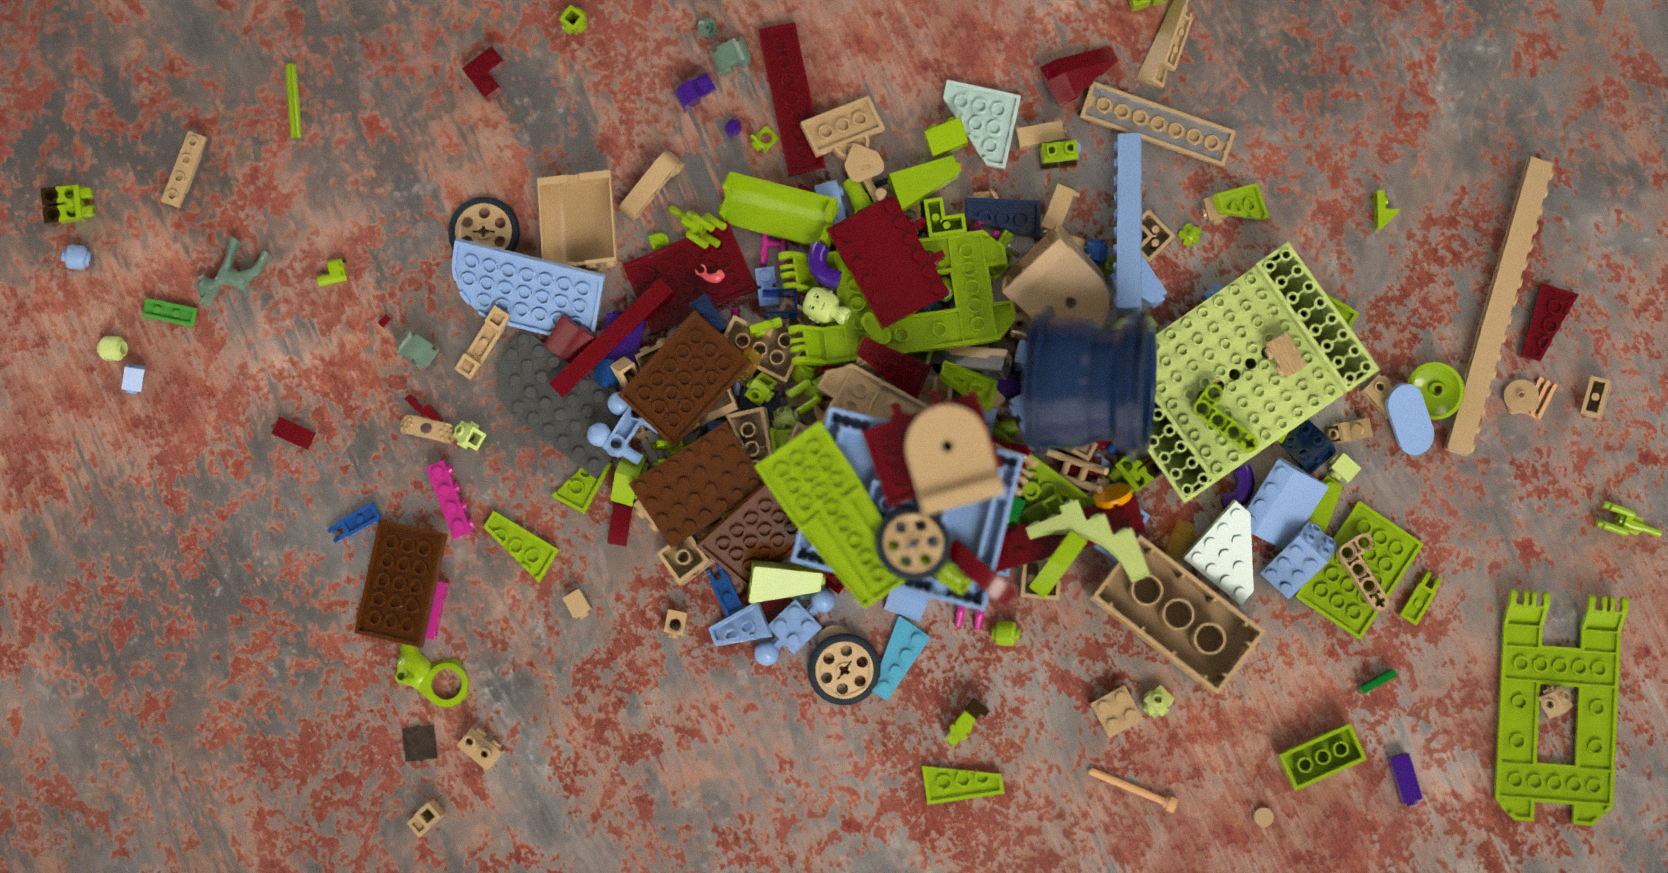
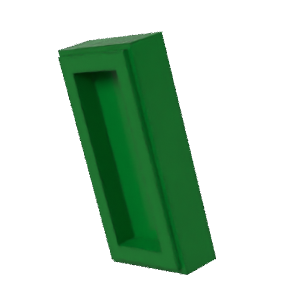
[1357,669,1398,694]

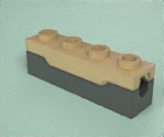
[161,131,212,212]
[930,346,1013,380]

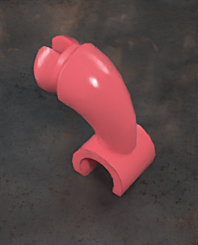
[695,264,725,283]

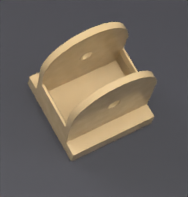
[1002,223,1110,326]
[905,405,1005,516]

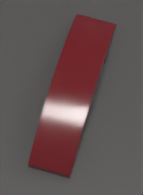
[948,539,1017,606]

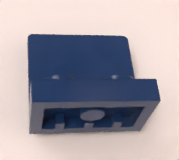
[1279,419,1336,474]

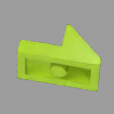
[1373,190,1400,231]

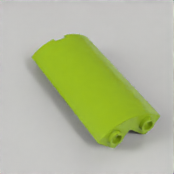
[718,172,838,247]

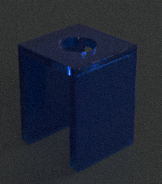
[762,288,798,320]

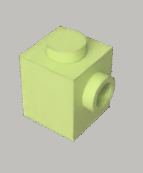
[1328,453,1361,484]

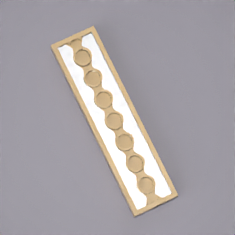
[1079,81,1236,168]

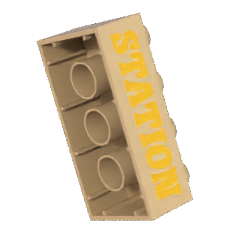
[1089,535,1266,694]

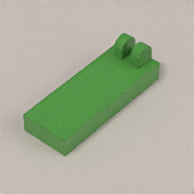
[142,298,198,328]

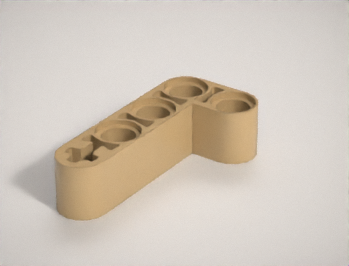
[619,151,685,221]
[1336,533,1389,611]

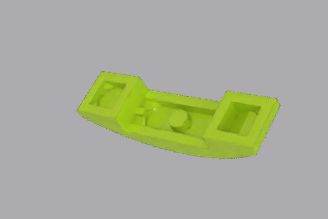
[1029,529,1088,598]

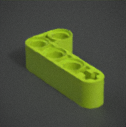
[1192,384,1259,453]

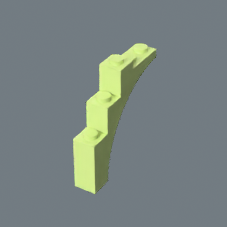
[1026,500,1150,583]

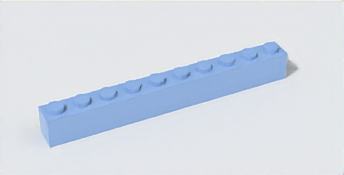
[1113,133,1142,316]

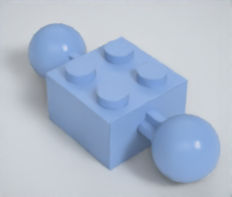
[754,588,835,666]

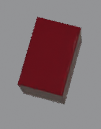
[378,314,393,329]

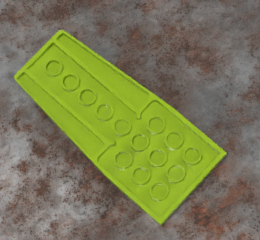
[754,421,909,608]

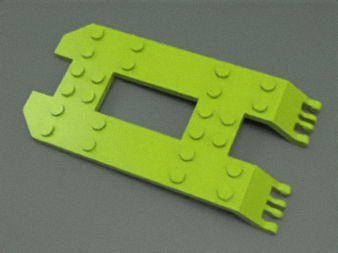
[778,230,1016,366]
[1494,589,1629,826]

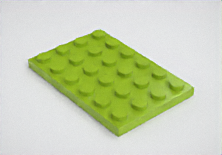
[1294,501,1424,640]

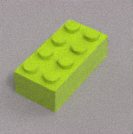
[1276,723,1367,791]

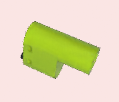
[317,258,348,287]

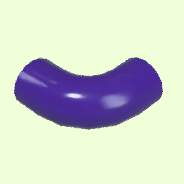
[807,242,842,290]
[1220,464,1255,510]

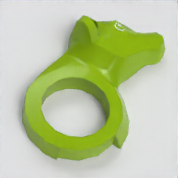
[395,643,470,707]

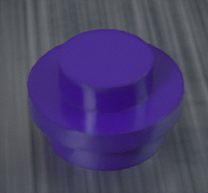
[725,119,742,137]

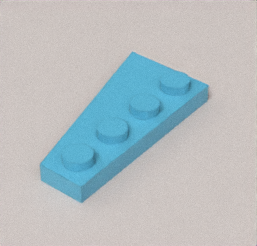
[872,616,931,701]

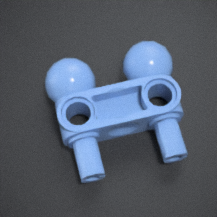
[587,391,658,465]

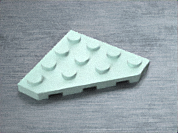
[943,80,1021,170]
[1183,499,1254,605]

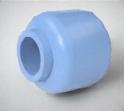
[61,244,91,270]

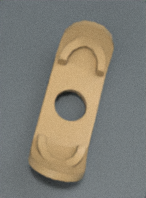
[1009,304,1032,340]
[400,415,455,444]

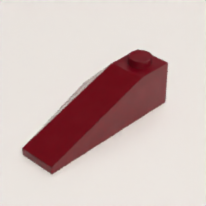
[1039,46,1118,107]

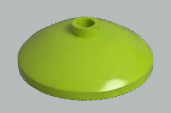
[1407,362,1465,420]

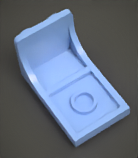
[1260,521,1337,599]

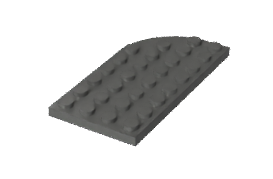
[497,329,640,480]

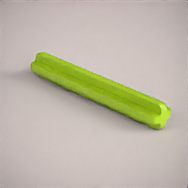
[285,64,302,138]

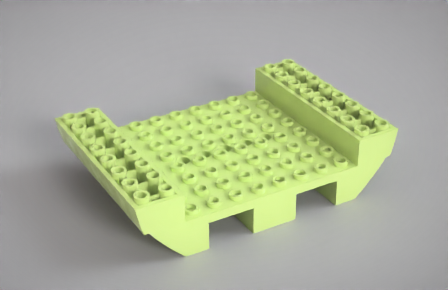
[1148,242,1380,503]

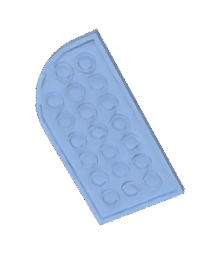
[452,238,606,336]

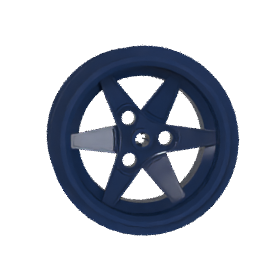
[1022,306,1157,462]

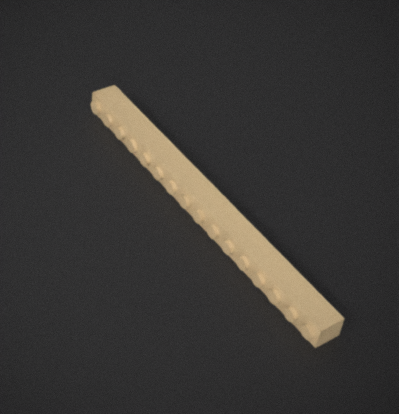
[1443,157,1554,456]

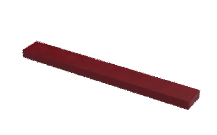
[549,278,673,398]

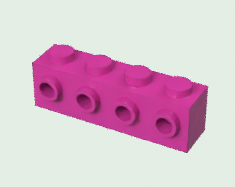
[425,460,475,540]

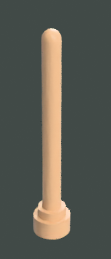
[1088,768,1178,813]

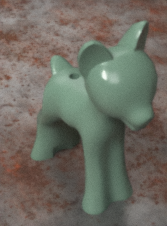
[197,237,273,308]

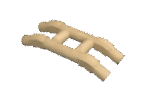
[1046,449,1109,493]

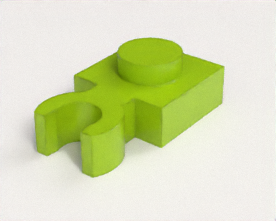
[748,317,782,338]

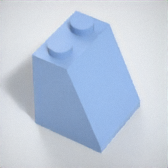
[1106,256,1167,309]
[884,588,929,622]

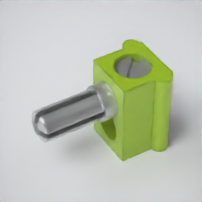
[996,229,1021,257]

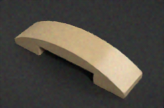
[454,305,511,379]

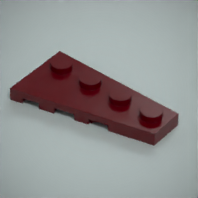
[1520,283,1579,362]
[855,335,932,399]

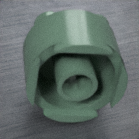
[709,36,753,76]
[395,327,440,370]

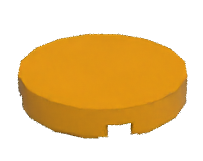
[1093,483,1132,509]

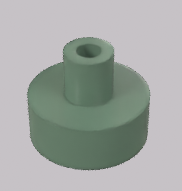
[697,17,717,37]

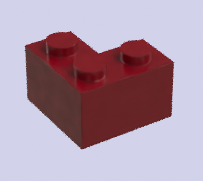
[462,46,506,103]

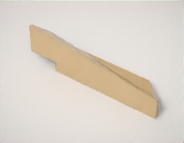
[1136,0,1193,88]

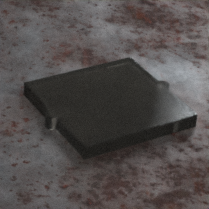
[402,724,438,762]

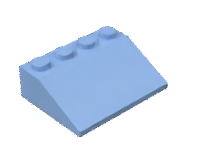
[1246,456,1329,549]

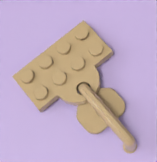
[800,96,887,204]

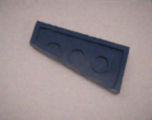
[965,197,1041,239]

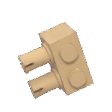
[457,727,504,770]

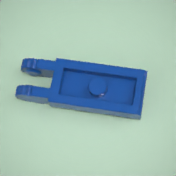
[327,502,383,544]
[705,564,744,617]

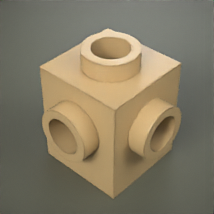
[1538,685,1573,719]

